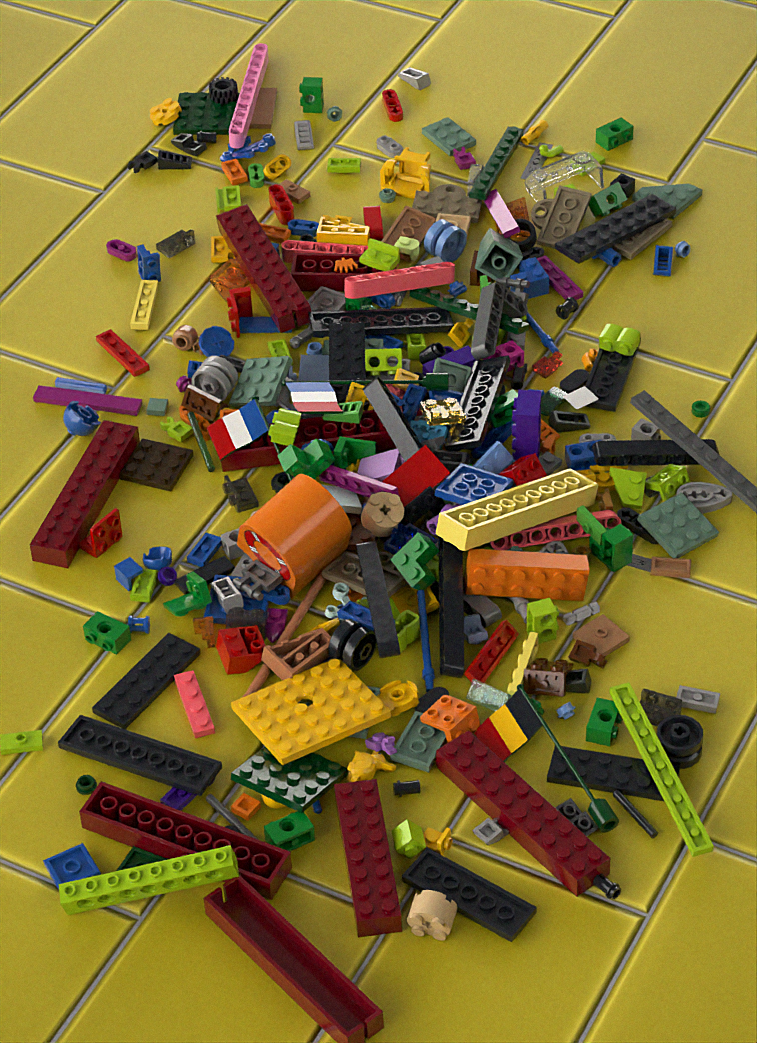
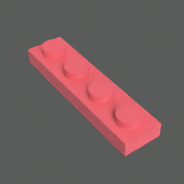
[174,670,215,738]

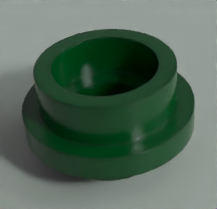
[76,775,97,795]

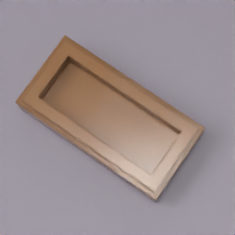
[650,557,691,578]

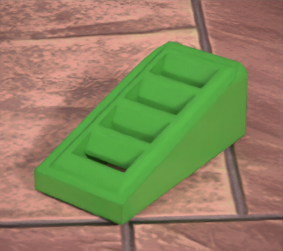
[323,401,363,423]

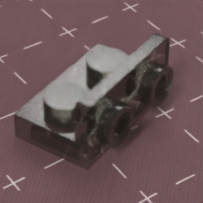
[156,229,195,258]
[222,475,259,513]
[226,607,269,641]
[640,689,682,726]

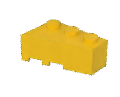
[317,217,370,246]

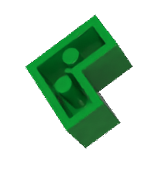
[278,438,336,480]
[589,524,633,572]
[390,532,439,590]

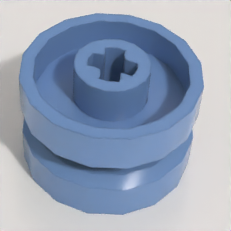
[424,219,467,262]

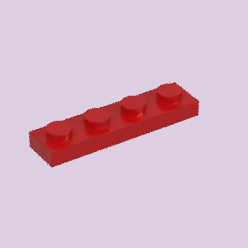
[96,329,150,377]
[464,619,519,688]

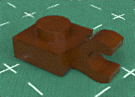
[568,639,607,668]

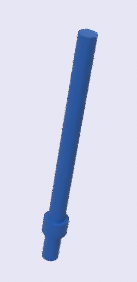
[526,312,559,354]
[417,590,435,692]

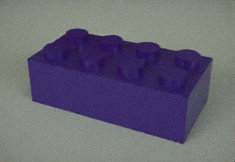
[512,390,541,460]

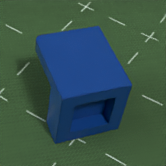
[114,557,143,591]

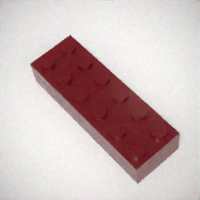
[291,253,397,292]

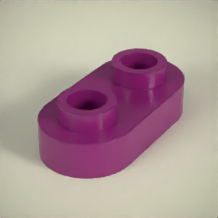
[106,239,137,261]

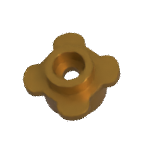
[572,545,592,563]

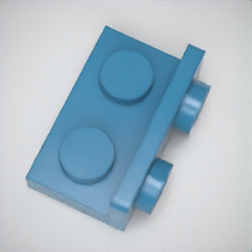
[410,420,449,450]

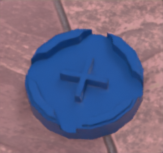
[199,326,234,357]

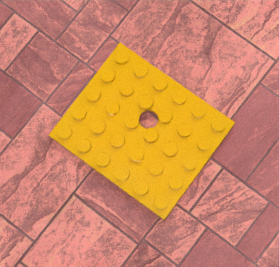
[231,658,391,765]

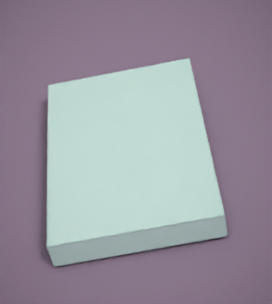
[322,485,362,514]

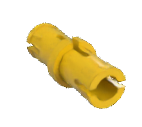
[521,120,549,145]

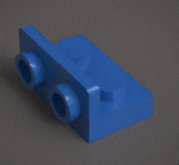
[137,244,161,282]

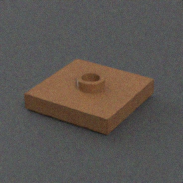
[573,614,630,656]

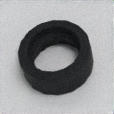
[508,219,537,252]

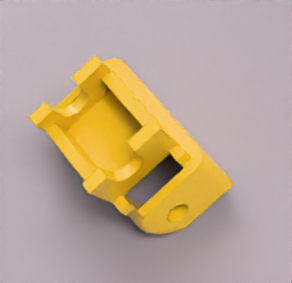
[380,147,431,199]

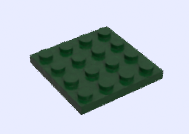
[173,92,240,135]
[230,747,348,813]

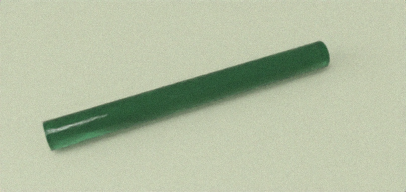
[187,412,216,472]

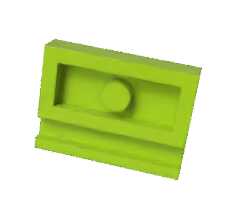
[215,186,241,213]

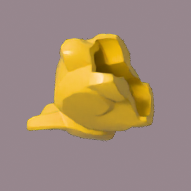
[347,751,396,782]

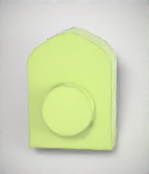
[394,236,420,262]

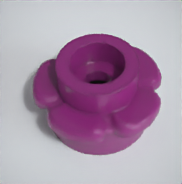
[176,376,192,392]

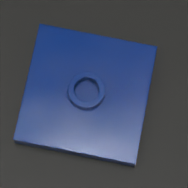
[43,843,101,890]

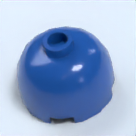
[63,401,101,436]

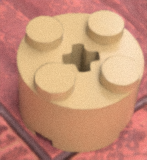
[361,492,404,537]
[407,890,458,941]

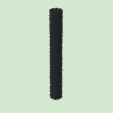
[613,790,658,838]

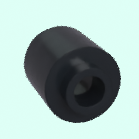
[419,342,446,364]

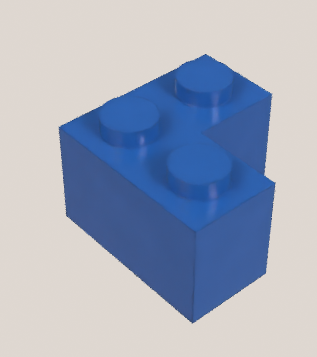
[510,257,549,299]

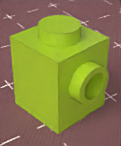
[391,819,426,859]

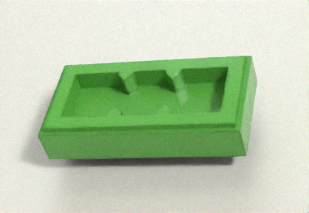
[576,505,607,545]

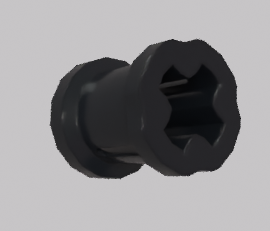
[555,297,579,320]

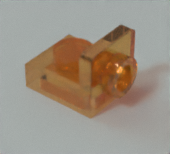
[193,616,215,648]

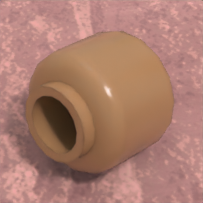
[172,325,198,351]

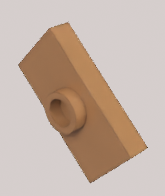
[279,179,311,204]

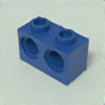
[565,440,602,470]

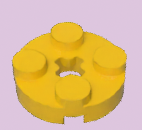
[150,98,182,126]
[377,680,419,716]

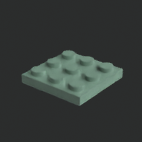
[229,356,293,408]
[637,492,719,558]

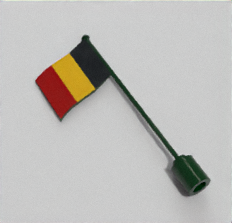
[474,684,619,833]

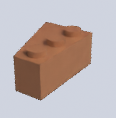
[261,628,331,680]

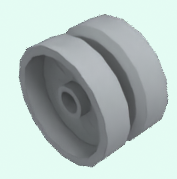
[192,356,238,401]

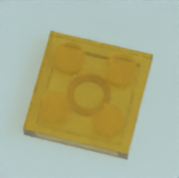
[420,398,466,426]

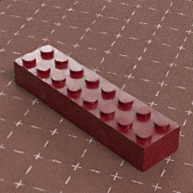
[334,779,402,938]

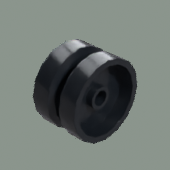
[328,619,377,671]
[657,715,703,769]

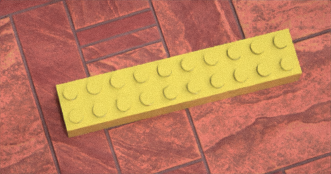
[436,468,598,551]

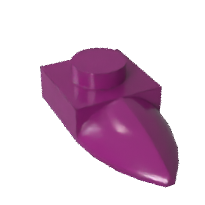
[265,608,288,643]

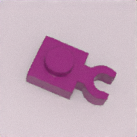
[453,147,476,170]

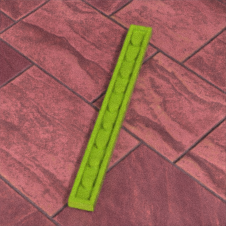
[609,682,714,857]

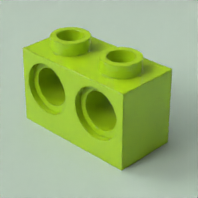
[365,348,402,376]
[527,598,559,644]

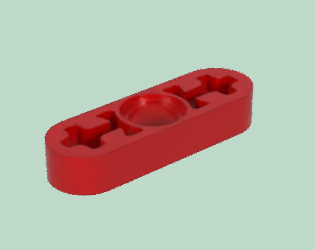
[382,89,403,122]

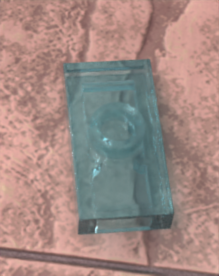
[466,679,511,711]

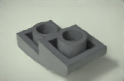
[555,798,598,836]

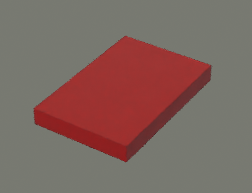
[382,445,451,507]

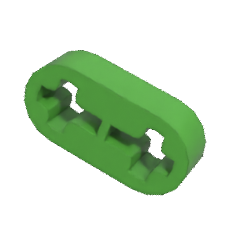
[248,163,265,188]

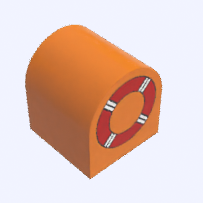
[237,474,352,598]

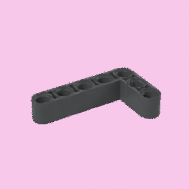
[471,282,528,360]

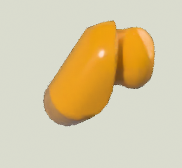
[582,348,598,372]

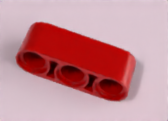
[268,184,295,225]
[363,205,384,241]

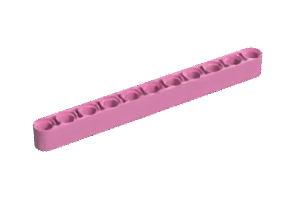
[229,43,269,148]

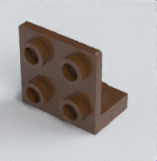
[181,385,229,421]
[524,658,573,697]

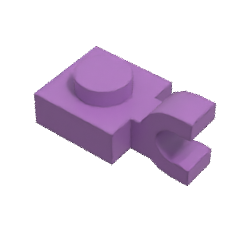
[365,732,397,755]

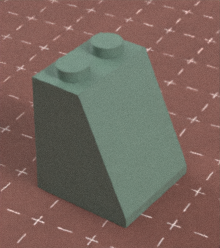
[475,228,523,281]

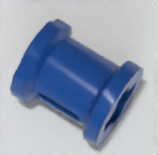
[128,615,150,634]

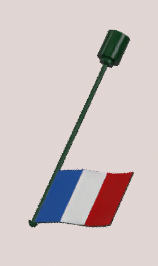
[281,373,449,414]
[207,396,293,481]

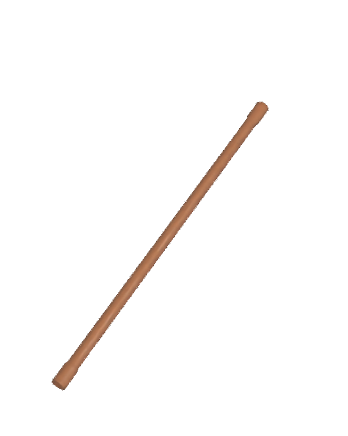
[242,497,369,697]

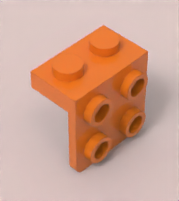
[420,695,481,743]

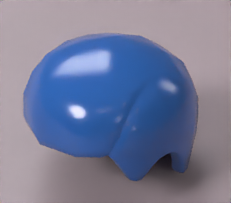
[142,547,172,571]

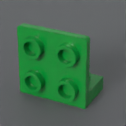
[334,436,377,470]
[163,572,212,617]

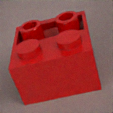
[216,625,266,675]

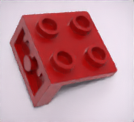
[226,286,253,338]
[498,453,547,486]
[79,508,123,558]

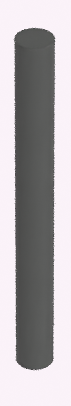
[206,794,259,840]

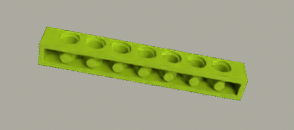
[59,845,239,915]

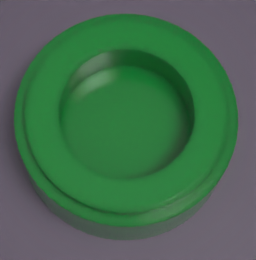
[691,400,710,418]

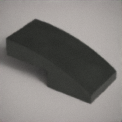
[171,133,207,156]

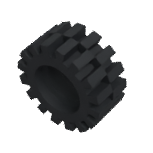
[209,77,238,104]

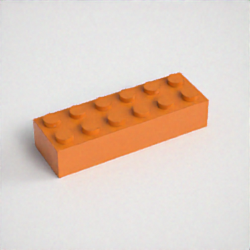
[464,549,590,601]

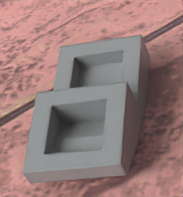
[473,817,509,845]

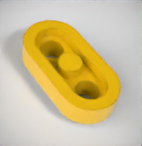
[263,154,291,180]

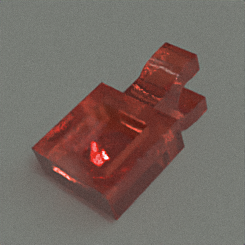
[532,351,563,379]

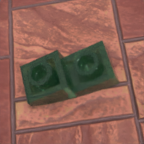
[541,386,569,416]

